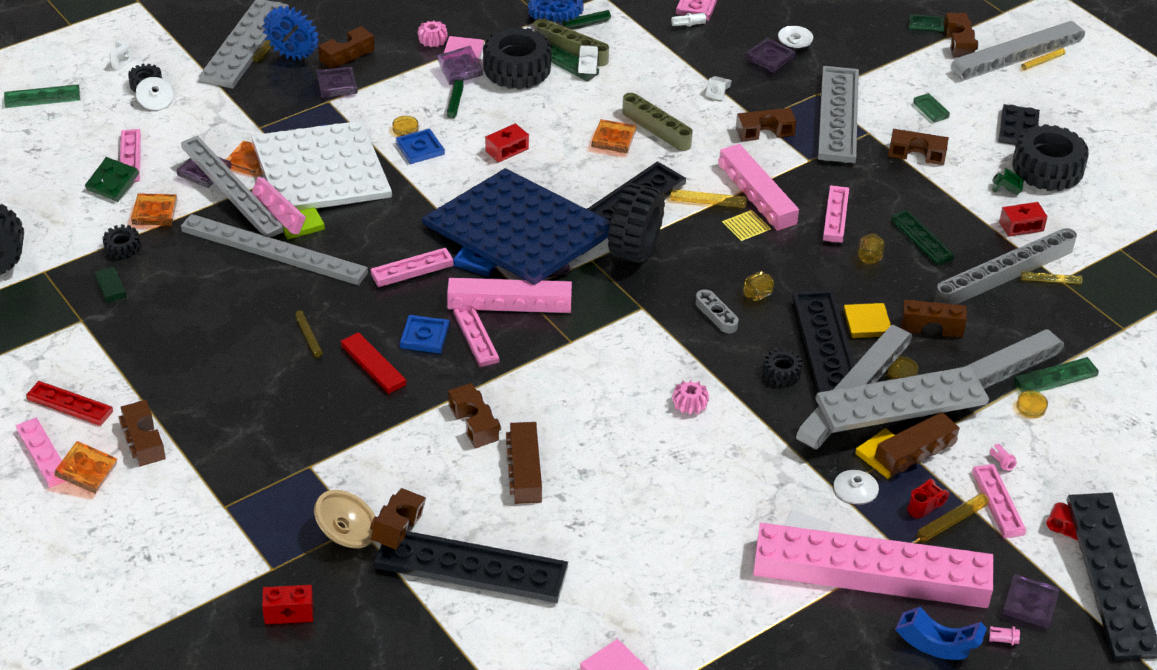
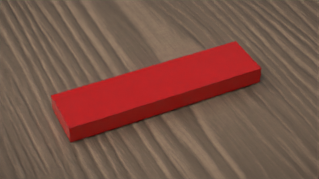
[341,332,406,394]
[26,381,113,426]

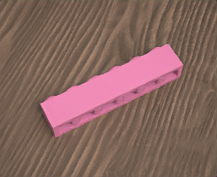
[718,144,799,231]
[447,278,572,313]

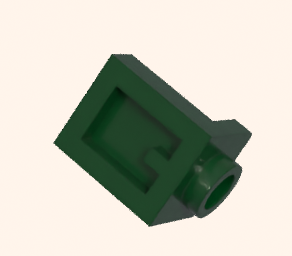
[992,168,1024,195]

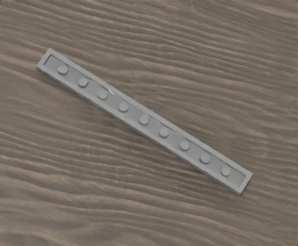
[181,214,368,285]

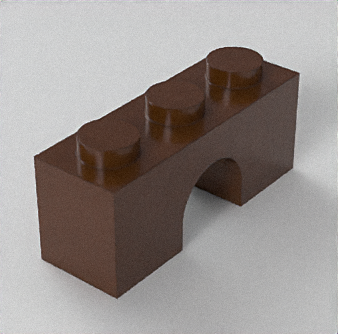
[943,13,978,58]
[318,26,375,70]
[736,108,796,142]
[888,129,949,165]
[901,300,967,338]
[448,383,501,449]
[118,400,166,467]
[370,488,426,549]

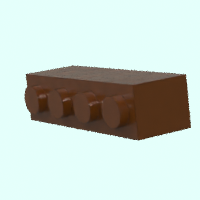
[874,412,960,476]
[506,422,542,504]

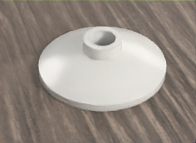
[778,26,813,48]
[136,77,173,111]
[834,470,879,505]

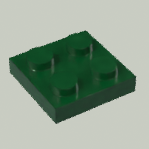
[85,157,139,202]

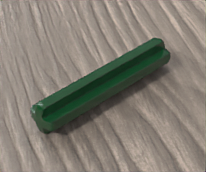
[562,10,611,29]
[447,80,464,118]

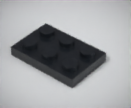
[998,104,1040,145]

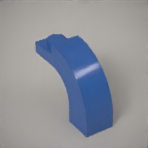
[895,607,987,660]

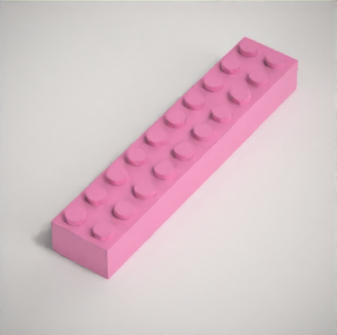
[753,522,993,608]

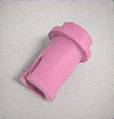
[989,444,1017,471]
[989,626,1020,646]

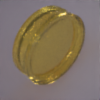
[392,116,419,137]
[888,357,918,380]
[1016,391,1048,418]

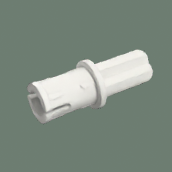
[671,13,706,27]

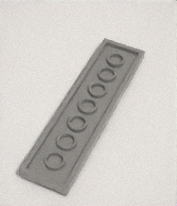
[199,0,289,89]
[818,66,859,163]
[815,366,989,433]

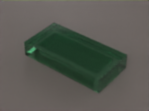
[908,14,944,32]
[913,93,950,122]
[95,266,126,302]

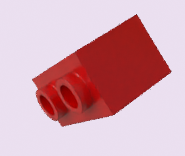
[485,123,529,163]
[999,202,1048,237]
[262,585,314,624]

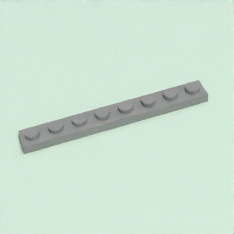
[181,135,283,238]

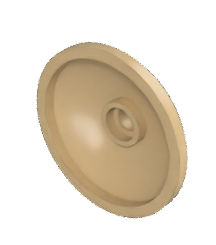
[314,490,375,548]

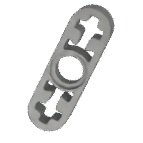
[696,290,739,334]

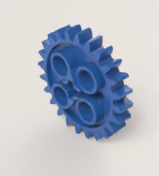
[528,0,584,23]
[262,6,319,60]

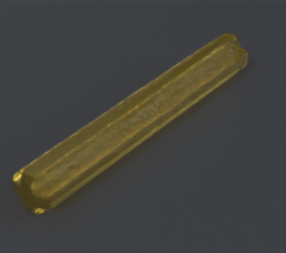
[670,189,747,208]
[917,493,989,542]

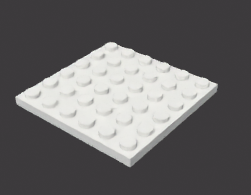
[252,121,392,210]

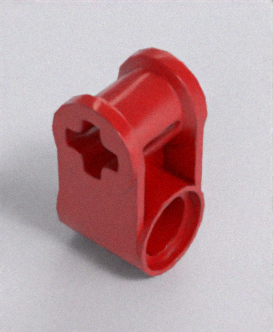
[907,479,950,518]
[1046,502,1078,541]

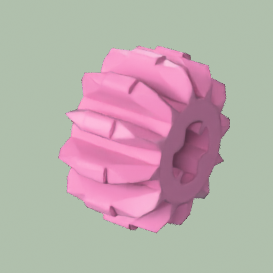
[418,20,448,48]
[672,380,709,415]

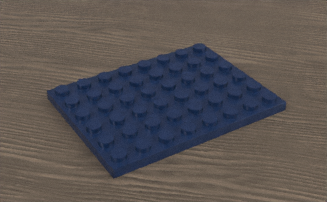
[422,168,611,285]

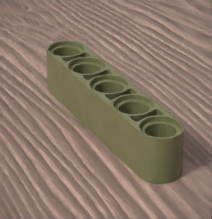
[534,19,609,66]
[622,93,693,151]

